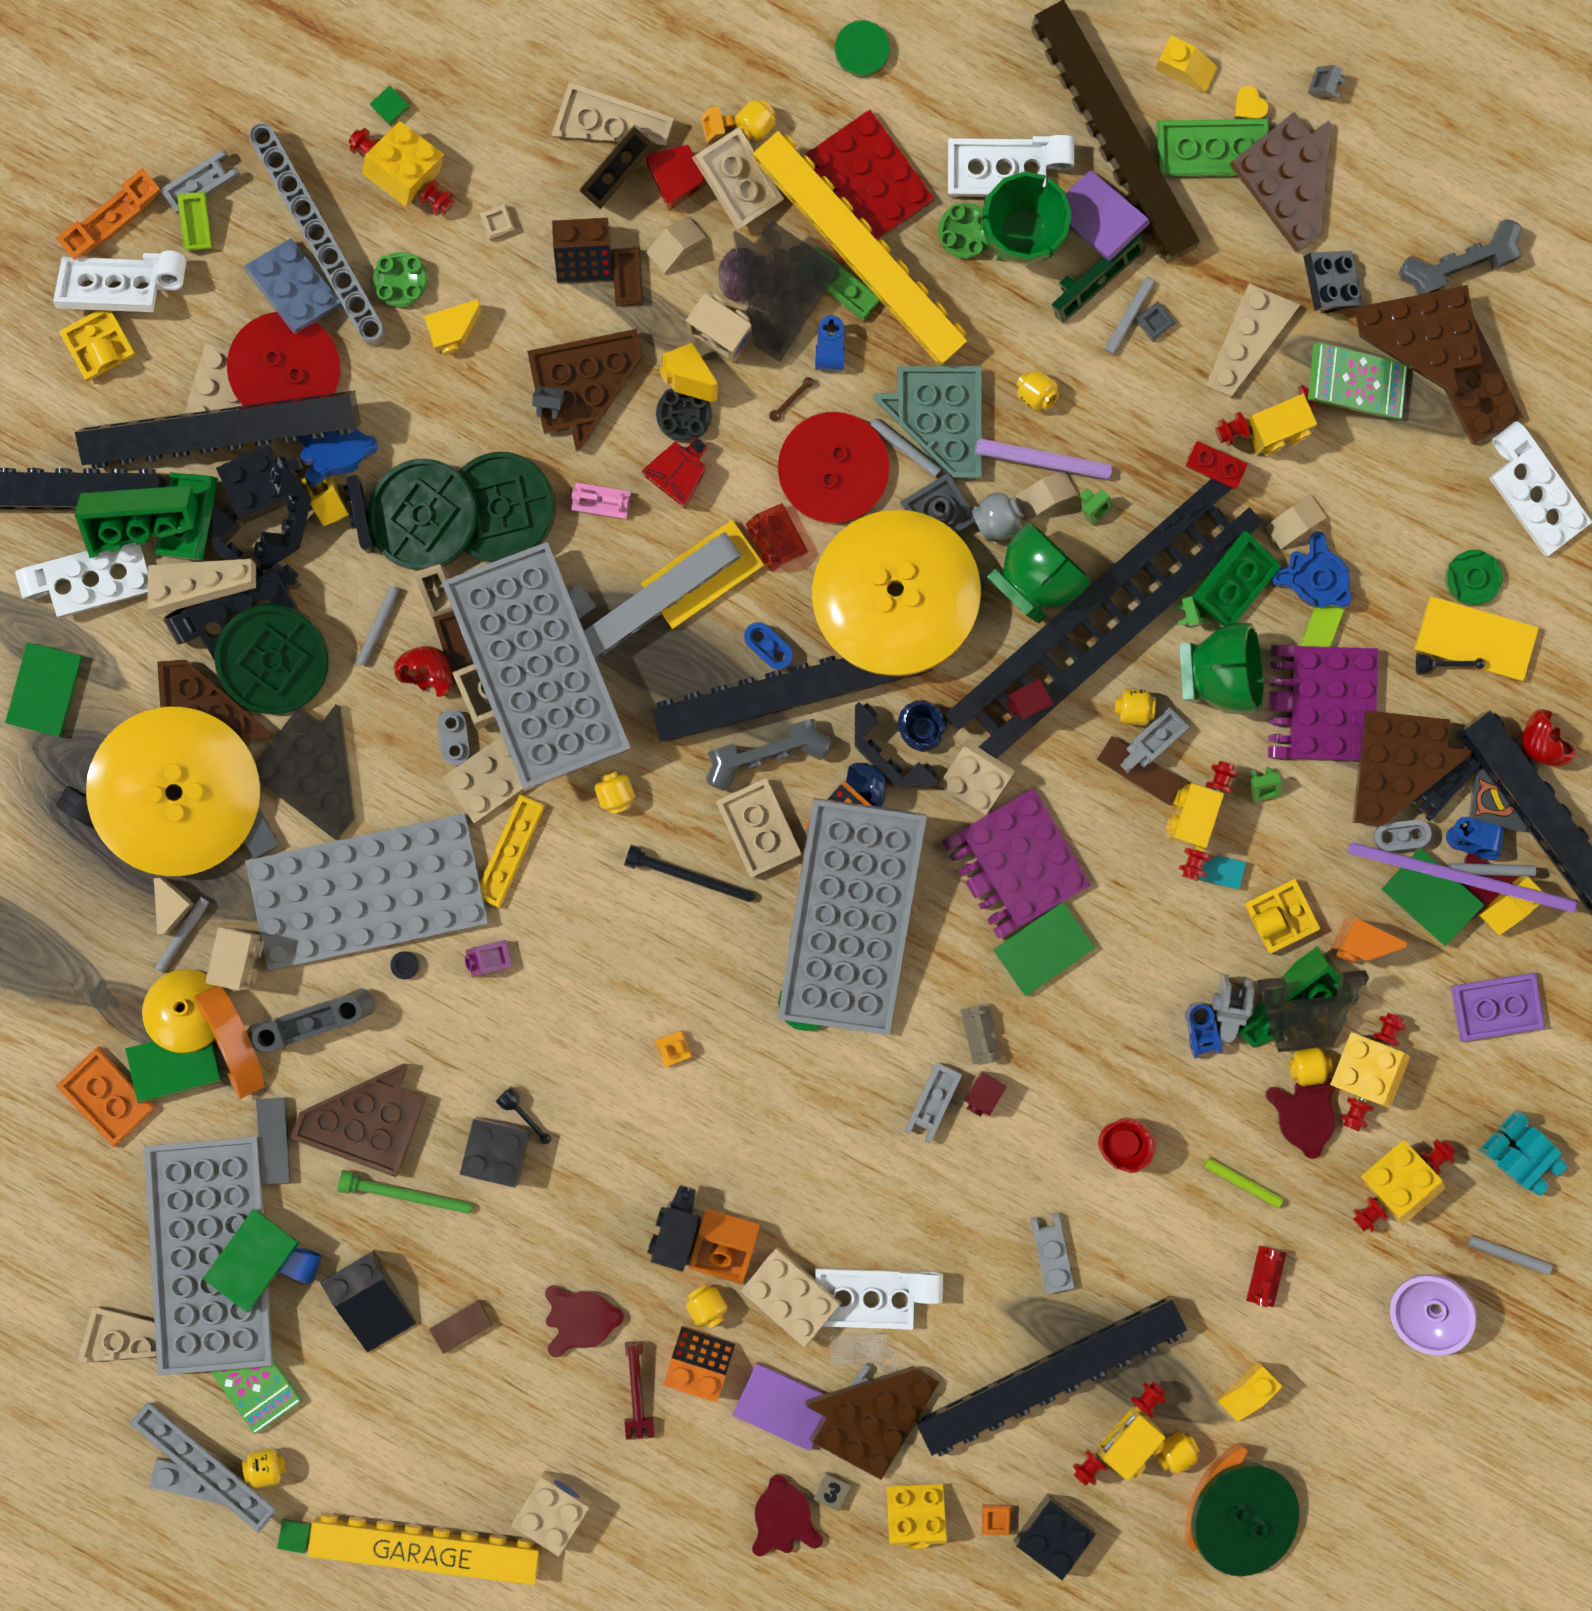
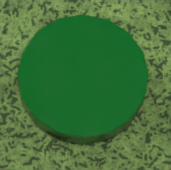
[835,20,890,77]
[1445,550,1503,606]

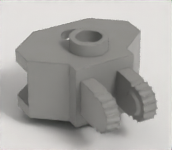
[1212,974,1255,1043]

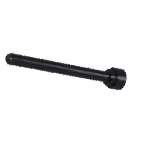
[624,844,755,902]

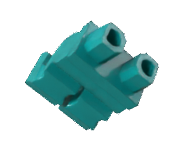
[1478,1110,1568,1196]

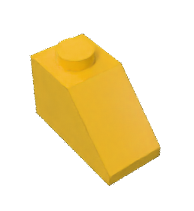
[1155,35,1217,93]
[424,299,482,355]
[659,343,718,402]
[300,468,349,527]
[1479,876,1542,936]
[1217,1361,1282,1422]

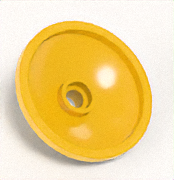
[142,969,216,1054]

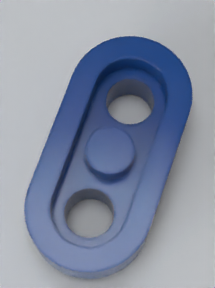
[744,622,793,670]

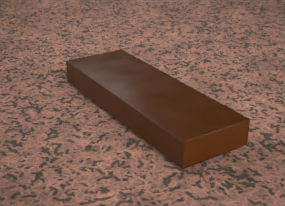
[1096,736,1183,805]

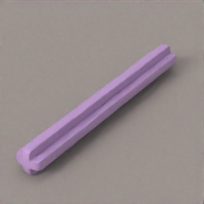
[975,439,1112,480]

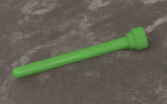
[337,1170,473,1214]

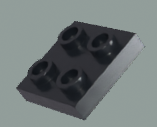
[1303,251,1363,314]

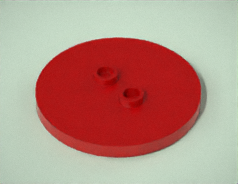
[227,312,340,406]
[778,412,890,524]

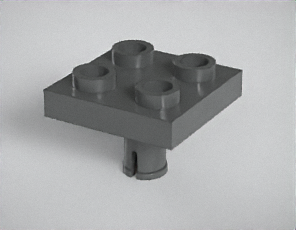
[900,473,976,534]

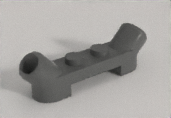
[1399,219,1523,295]
[706,718,832,791]
[247,988,375,1052]

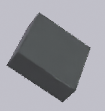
[1135,302,1175,342]

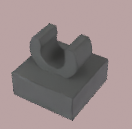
[1308,65,1345,99]
[532,386,565,419]

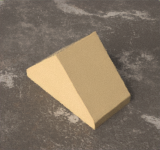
[646,216,707,274]
[1015,471,1078,521]
[1264,495,1326,550]
[414,564,453,618]
[154,878,195,935]

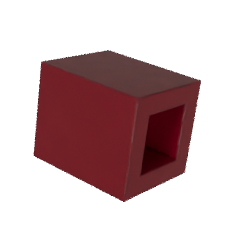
[1006,679,1053,721]
[964,1071,1007,1117]

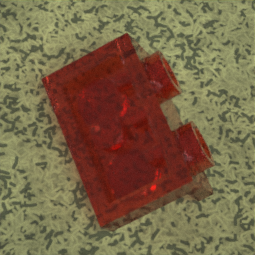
[746,503,809,572]

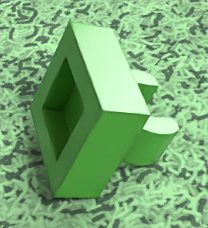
[1079,488,1113,525]
[1174,596,1210,626]
[1251,766,1281,803]

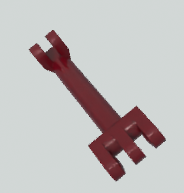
[624,1341,654,1440]

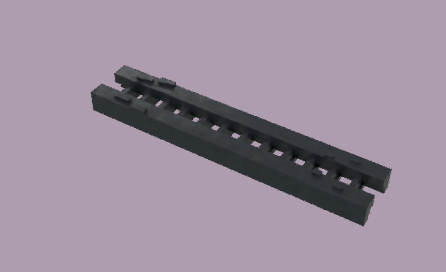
[944,479,1264,759]

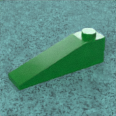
[1238,946,1359,1048]

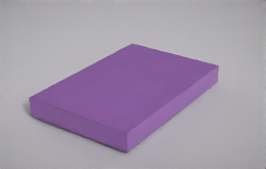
[1065,170,1150,262]
[1450,972,1545,1042]
[732,1362,824,1451]

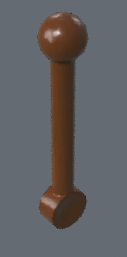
[769,377,814,422]

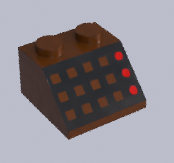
[552,217,613,284]

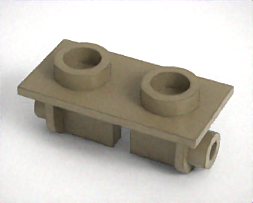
[960,1003,1001,1065]

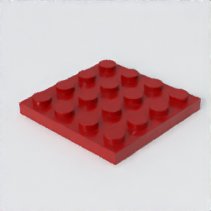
[802,109,934,265]

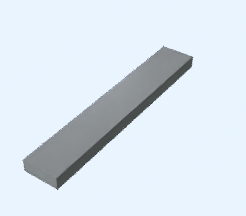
[129,1401,278,1533]

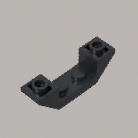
[254,457,312,570]
[212,505,302,589]
[854,702,939,787]

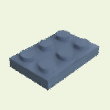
[245,238,341,334]

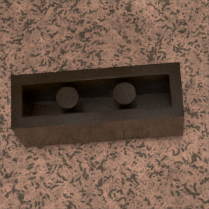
[579,124,656,209]

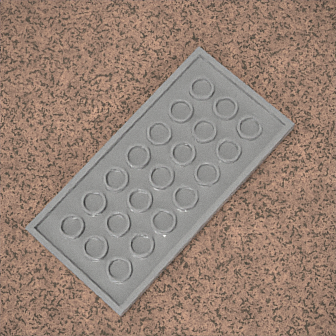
[442,542,631,791]
[778,797,927,1035]
[245,814,489,971]
[144,1137,273,1375]

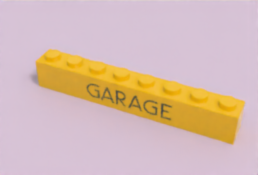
[307,1513,541,1585]

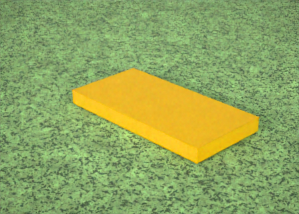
[641,520,764,629]
[1413,596,1539,682]

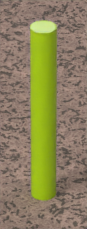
[1204,1158,1284,1208]

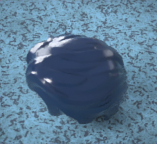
[898,700,947,752]
[846,763,886,808]

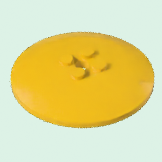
[812,510,981,676]
[86,707,260,876]

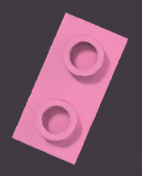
[571,483,631,519]

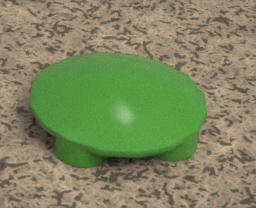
[938,203,989,259]
[373,252,428,307]

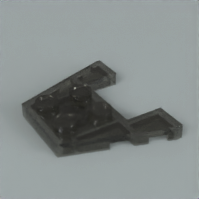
[1258,970,1369,1052]

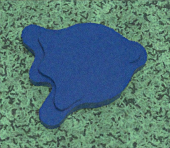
[299,428,378,486]
[1272,531,1352,608]

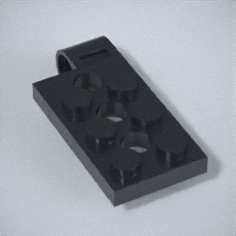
[163,568,300,660]

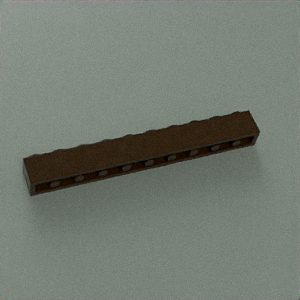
[1031,0,1200,264]

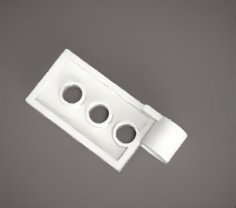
[948,135,1074,197]
[53,250,187,312]
[1489,421,1592,556]
[15,542,148,618]
[815,1268,943,1330]

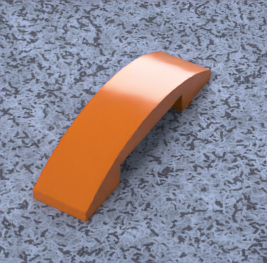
[56,168,161,261]
[193,986,265,1099]
[1185,1443,1248,1552]

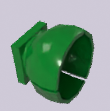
[980,171,1072,265]
[988,522,1092,624]
[1179,623,1264,715]

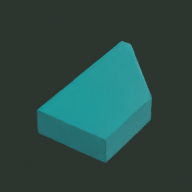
[1199,855,1246,890]

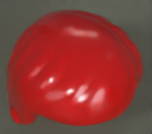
[394,646,454,697]
[1522,709,1576,767]
[1098,1117,1156,1173]

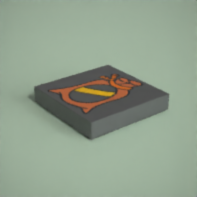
[1469,769,1527,832]

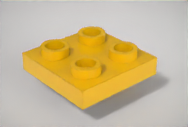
[59,310,137,382]
[1243,879,1320,954]
[886,1484,947,1549]

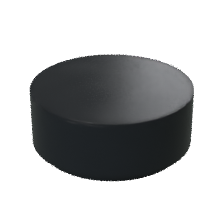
[390,951,420,979]

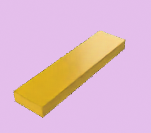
[480,794,546,908]

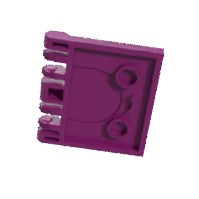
[1268,645,1378,761]
[942,788,1090,939]

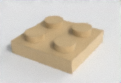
[939,741,1015,815]

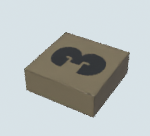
[813,1472,851,1511]

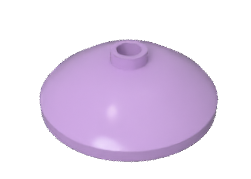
[1390,1274,1477,1356]

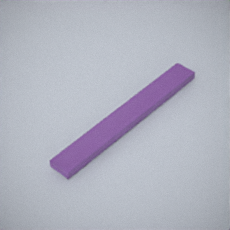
[1348,843,1578,913]

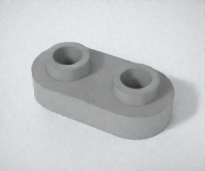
[438,710,471,766]
[1373,820,1432,851]

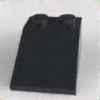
[320,1250,417,1353]

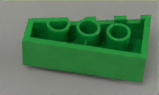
[75,485,198,558]

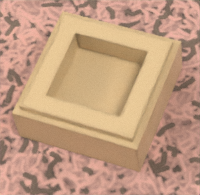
[479,204,516,241]

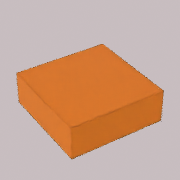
[982,1504,1011,1535]

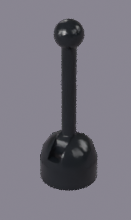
[1415,653,1485,675]
[495,1086,551,1144]

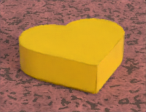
[1234,86,1268,119]

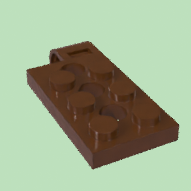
[1445,315,1523,444]

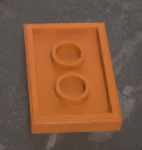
[56,1047,157,1147]

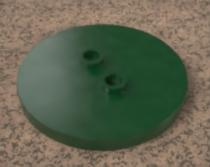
[458,452,556,563]
[367,459,478,571]
[214,603,329,714]
[1191,1463,1300,1576]

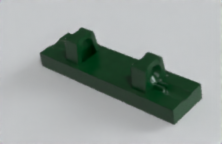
[1051,234,1145,323]

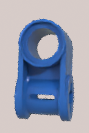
[815,315,844,371]
[1446,817,1505,860]
[1185,1002,1222,1059]
[278,1247,322,1283]

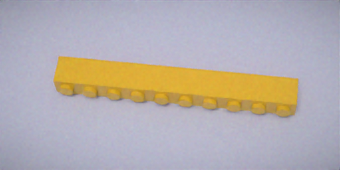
[752,131,967,366]

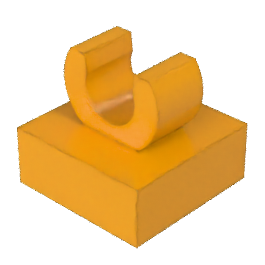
[700,106,735,144]
[655,1030,692,1067]

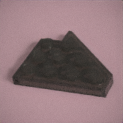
[732,220,840,362]
[255,704,355,841]

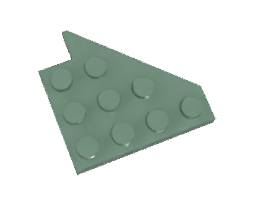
[873,366,981,479]

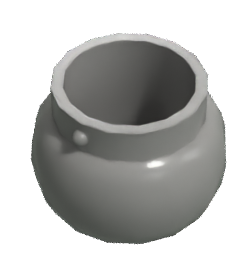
[972,493,1024,542]

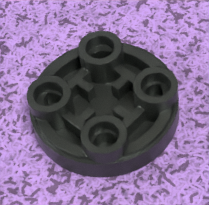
[656,389,712,443]

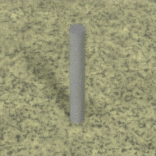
[1105,277,1155,355]
[870,418,942,477]
[356,586,401,667]
[1449,863,1536,877]
[154,896,210,973]
[1468,1235,1552,1275]

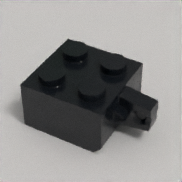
[216,445,304,523]
[647,1185,700,1272]

